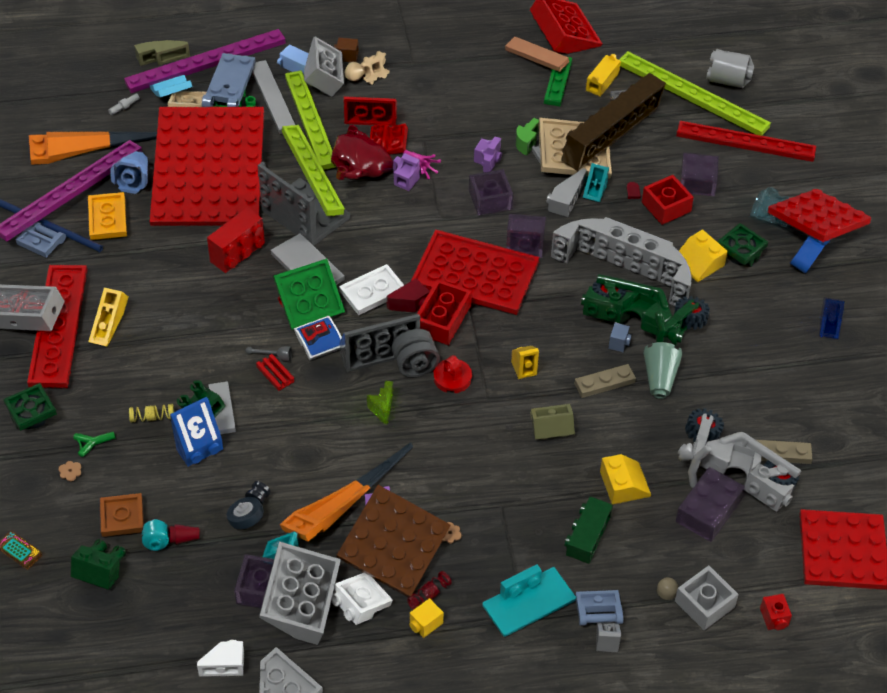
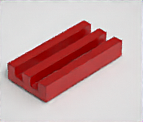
[256,354,294,391]

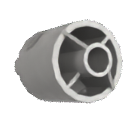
[706,49,754,88]

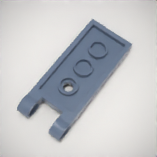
[202,53,256,107]

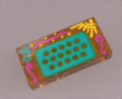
[0,531,42,570]

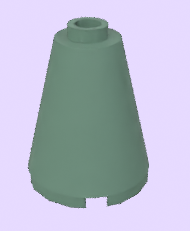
[643,342,682,399]

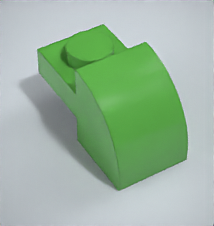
[516,118,539,155]

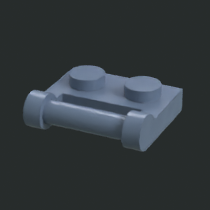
[15,222,66,258]
[576,590,623,626]

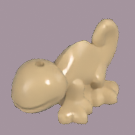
[345,51,389,85]

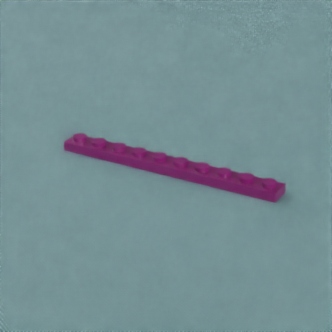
[124,29,286,93]
[0,140,142,242]

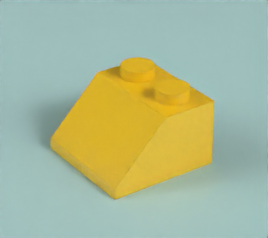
[679,229,728,282]
[600,454,651,504]

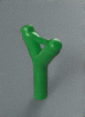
[73,432,115,457]

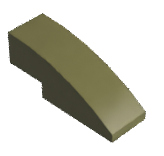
[134,40,190,66]

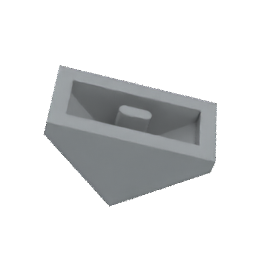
[596,622,621,652]

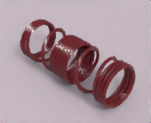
[407,571,452,610]

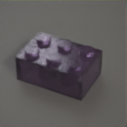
[676,467,745,542]

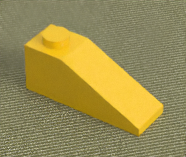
[88,287,129,347]

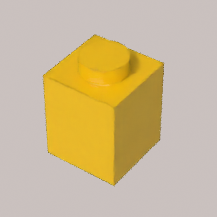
[409,598,444,638]

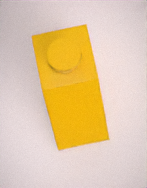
[511,346,539,379]

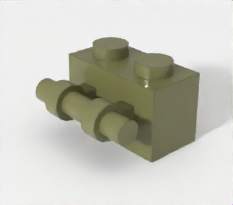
[530,404,575,439]

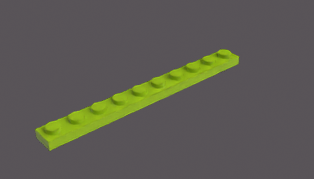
[619,51,771,136]

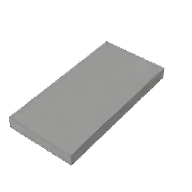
[271,233,345,285]

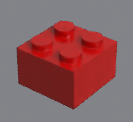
[642,175,694,225]

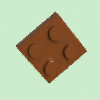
[100,493,144,537]

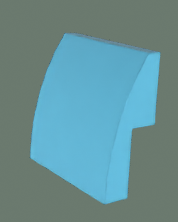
[150,75,192,97]

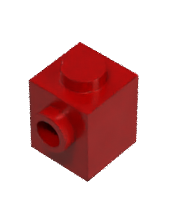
[760,594,792,630]

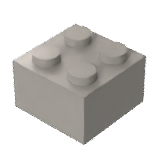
[675,565,739,631]

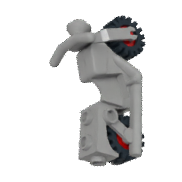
[678,408,801,512]

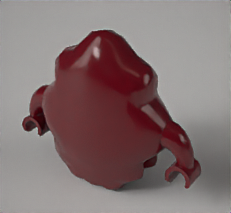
[331,125,393,180]

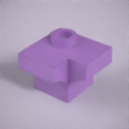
[474,136,502,174]
[393,153,420,191]

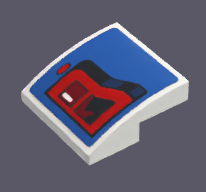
[294,316,342,361]

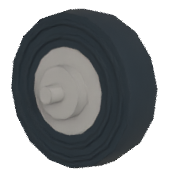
[226,497,264,529]

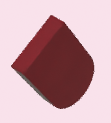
[626,182,640,199]

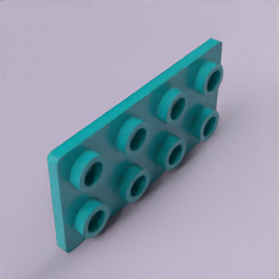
[482,564,576,637]

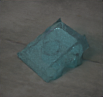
[749,187,790,227]

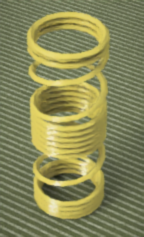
[129,404,174,423]

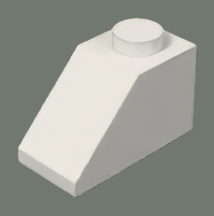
[197,640,244,676]

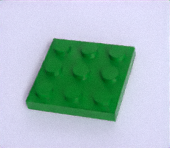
[273,258,345,330]

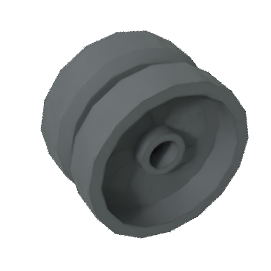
[392,329,440,377]

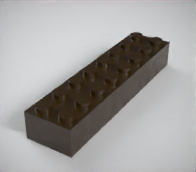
[561,73,666,171]

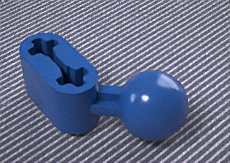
[790,235,830,274]

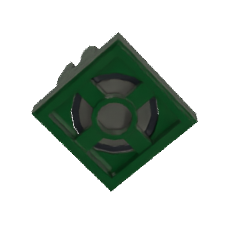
[717,223,768,267]
[3,383,57,431]

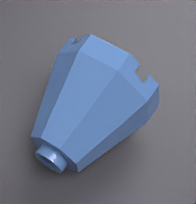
[110,151,148,194]

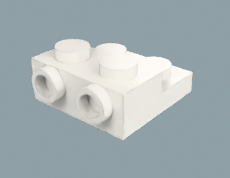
[331,573,393,625]

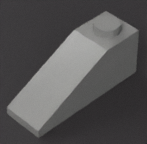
[546,168,587,217]

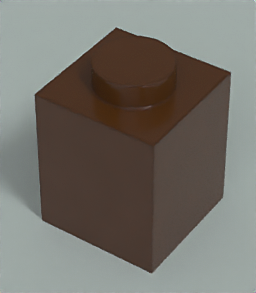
[334,37,359,62]

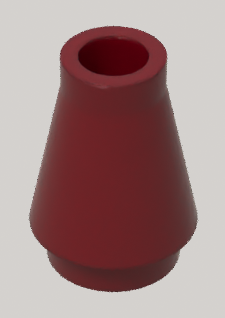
[169,524,200,545]

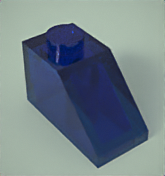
[819,297,845,339]

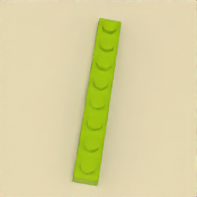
[285,70,335,170]
[282,125,344,216]

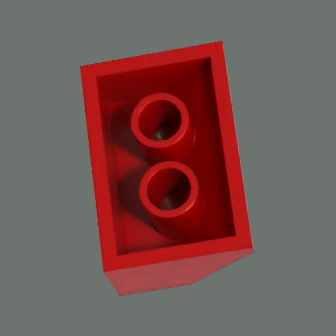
[344,97,397,126]

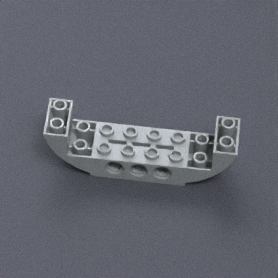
[551,217,691,306]

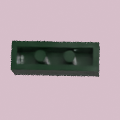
[564,496,613,564]

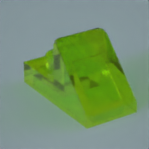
[367,381,393,424]

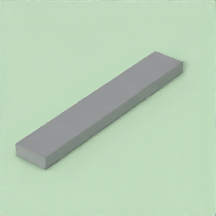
[252,60,295,134]

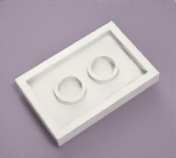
[339,264,404,315]

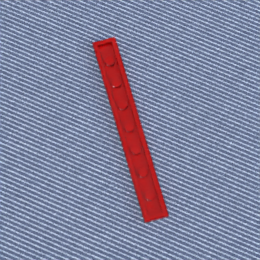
[676,121,816,162]

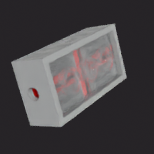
[0,285,65,331]

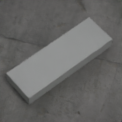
[209,381,236,434]

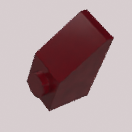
[387,279,430,312]

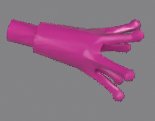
[403,150,441,179]

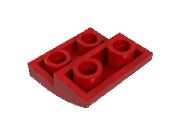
[370,122,408,154]

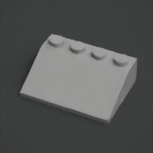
[259,542,341,645]

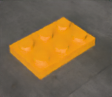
[88,192,127,240]

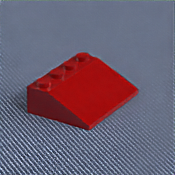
[530,0,603,54]

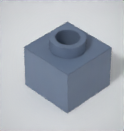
[609,323,632,352]

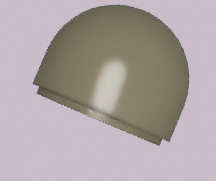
[657,577,678,600]

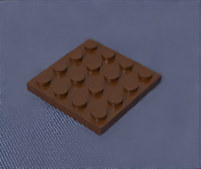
[336,485,451,598]

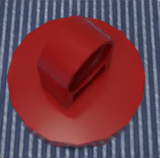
[434,355,472,393]

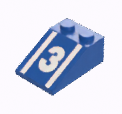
[170,397,223,466]

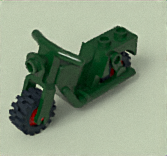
[581,274,710,346]

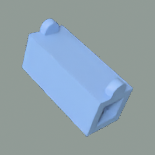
[277,44,309,76]

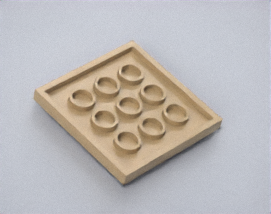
[538,118,612,178]

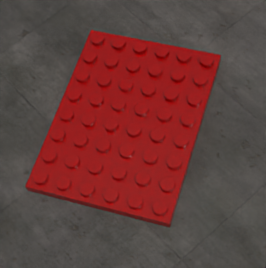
[150,107,264,226]

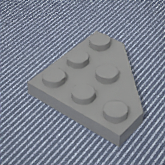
[259,647,323,693]

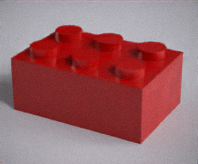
[207,208,265,273]
[417,279,472,345]

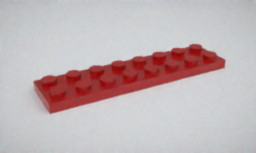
[27,265,87,388]

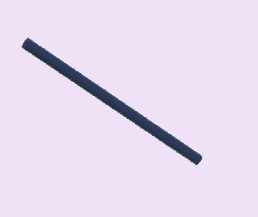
[0,199,103,252]

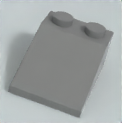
[304,37,344,97]

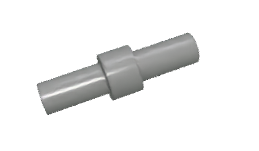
[108,93,140,115]

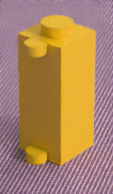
[586,54,621,97]

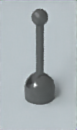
[245,346,292,362]

